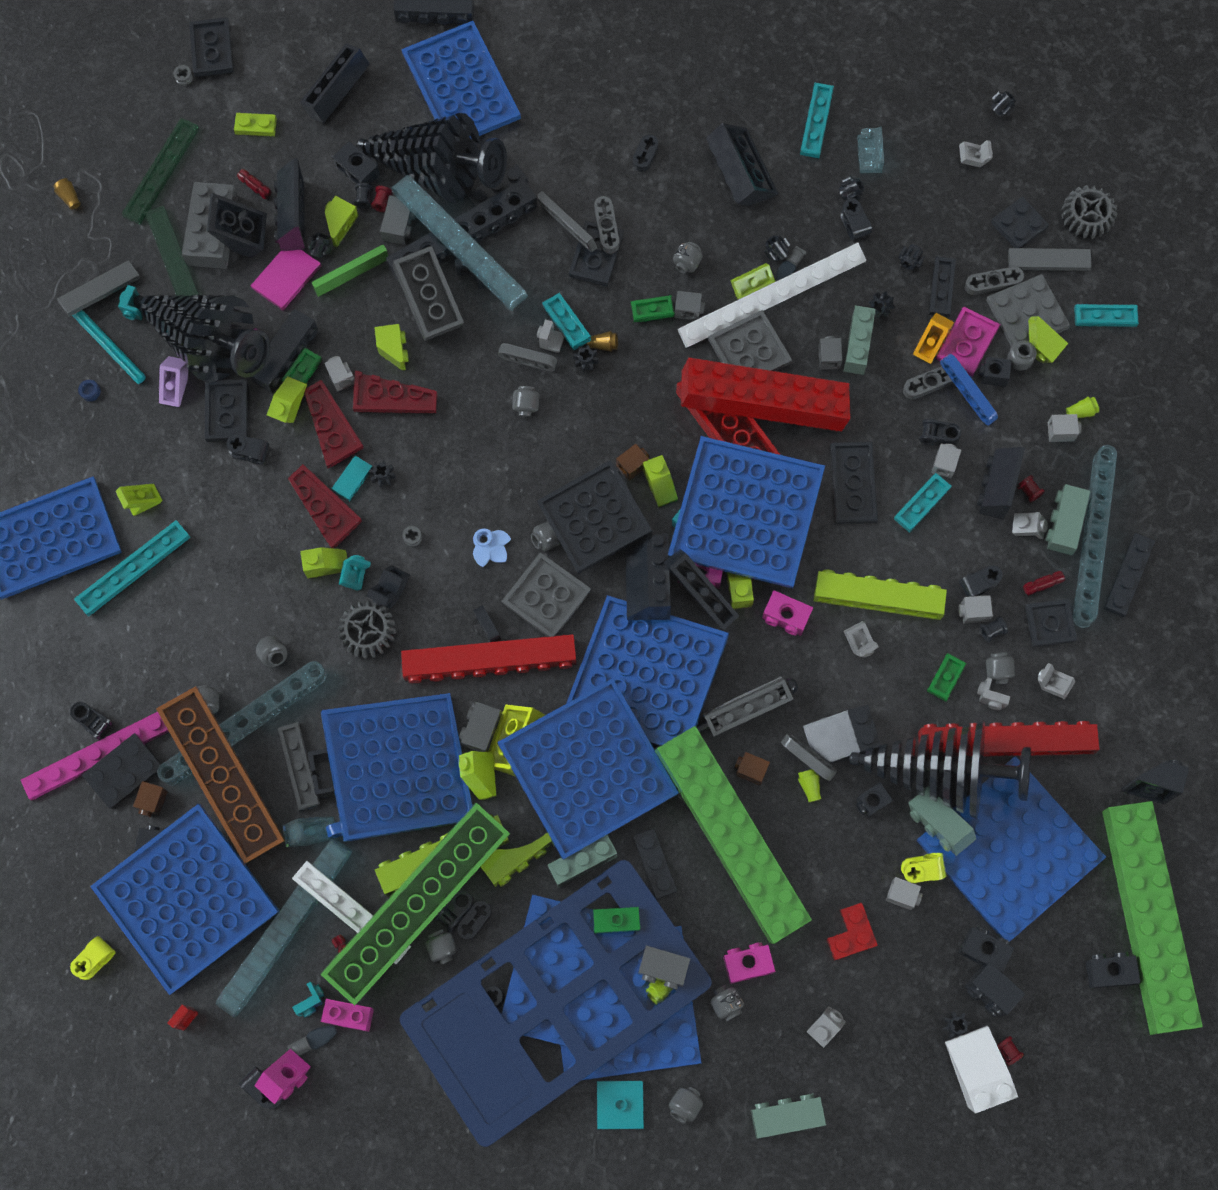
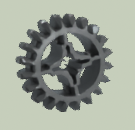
[1062,185,1117,239]
[338,601,396,659]

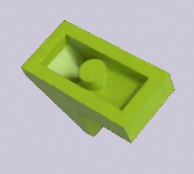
[116,484,162,516]

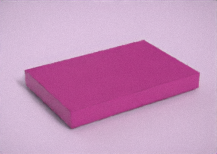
[251,250,321,310]
[936,307,1001,377]

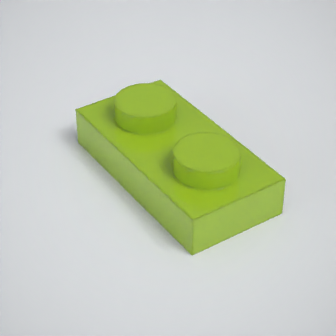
[234,113,277,136]
[730,263,775,299]

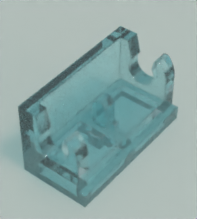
[857,127,884,173]

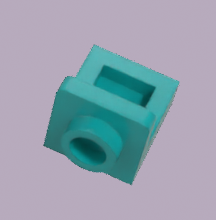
[118,285,143,320]
[339,555,371,591]
[292,982,325,1018]

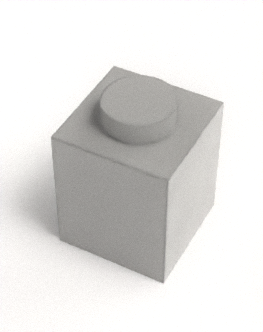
[1047,414,1081,442]
[931,444,961,479]
[958,595,993,624]
[886,877,923,910]

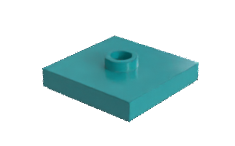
[597,1081,644,1129]

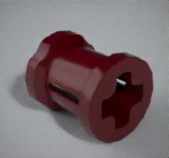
[371,186,393,212]
[1017,475,1045,503]
[997,1036,1024,1066]

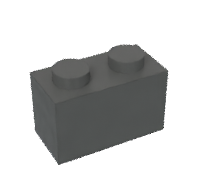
[380,196,417,245]
[459,702,502,752]
[638,946,690,990]

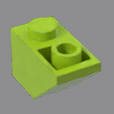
[375,324,409,370]

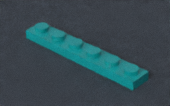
[74,520,191,617]

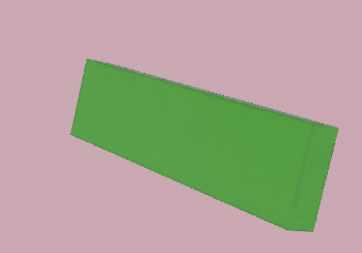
[312,245,388,297]

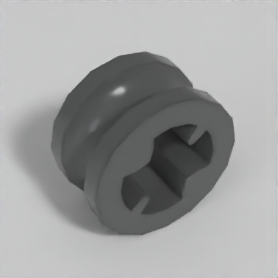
[173,65,193,86]
[402,526,422,547]

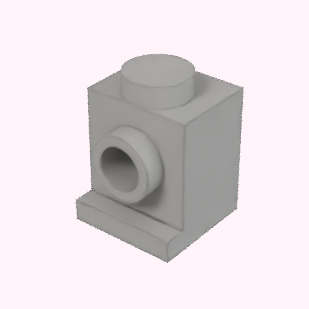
[324,356,355,392]

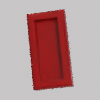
[167,1004,198,1031]

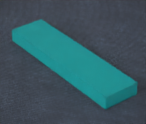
[800,83,834,158]

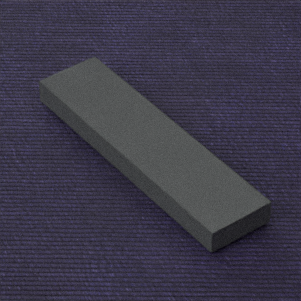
[537,191,597,252]
[1008,248,1092,271]
[57,260,140,317]
[278,722,321,812]

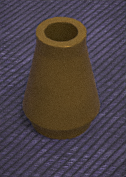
[53,178,81,210]
[587,331,618,352]

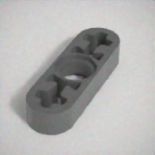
[594,196,619,253]
[964,267,1024,295]
[498,343,558,372]
[903,366,954,400]
[781,733,837,781]

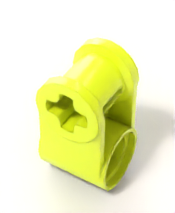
[901,853,946,883]
[70,936,115,980]

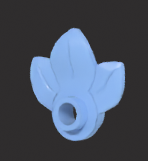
[473,529,511,567]

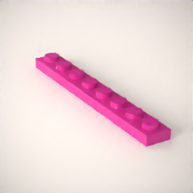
[21,712,169,801]

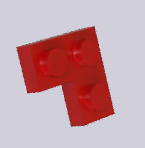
[827,903,878,961]

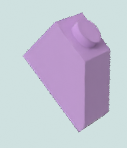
[159,356,188,407]

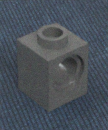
[674,291,705,320]
[818,336,842,370]

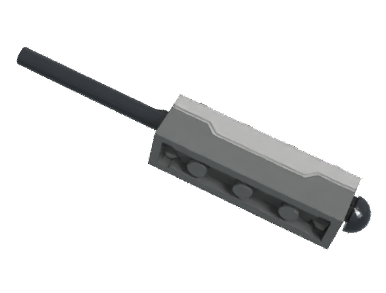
[652,677,798,750]

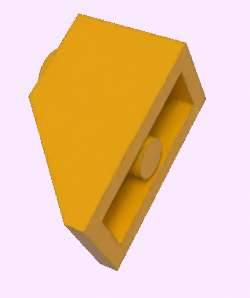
[913,313,954,364]

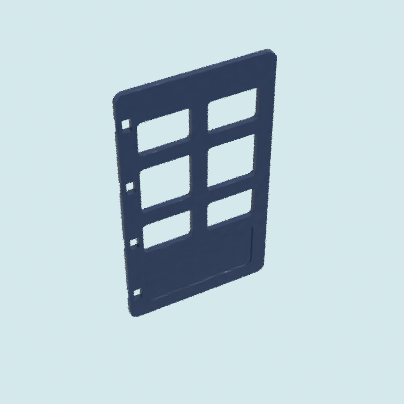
[400,860,712,1147]

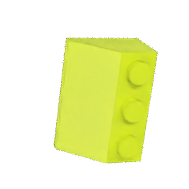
[488,705,545,777]

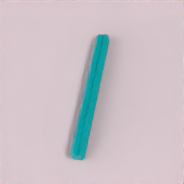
[72,310,146,384]

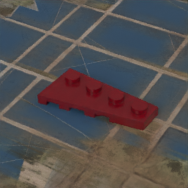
[353,370,437,413]
[304,380,364,469]
[288,464,362,549]

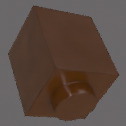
[616,444,649,481]
[734,752,770,786]
[133,781,168,818]

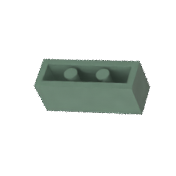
[843,305,876,375]
[1046,484,1090,555]
[909,786,976,856]
[548,835,617,888]
[751,1093,826,1138]

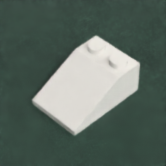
[945,1026,1018,1114]

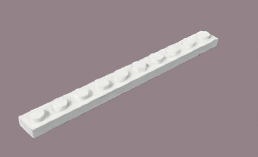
[677,243,866,348]

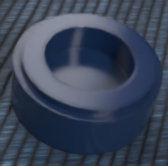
[78,380,101,401]

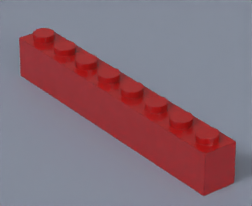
[401,634,576,683]
[918,721,1099,758]

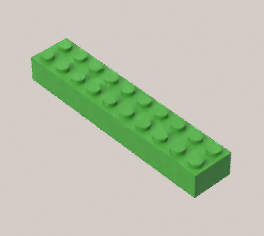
[655,726,812,944]
[1102,801,1203,1035]
[321,803,510,1006]

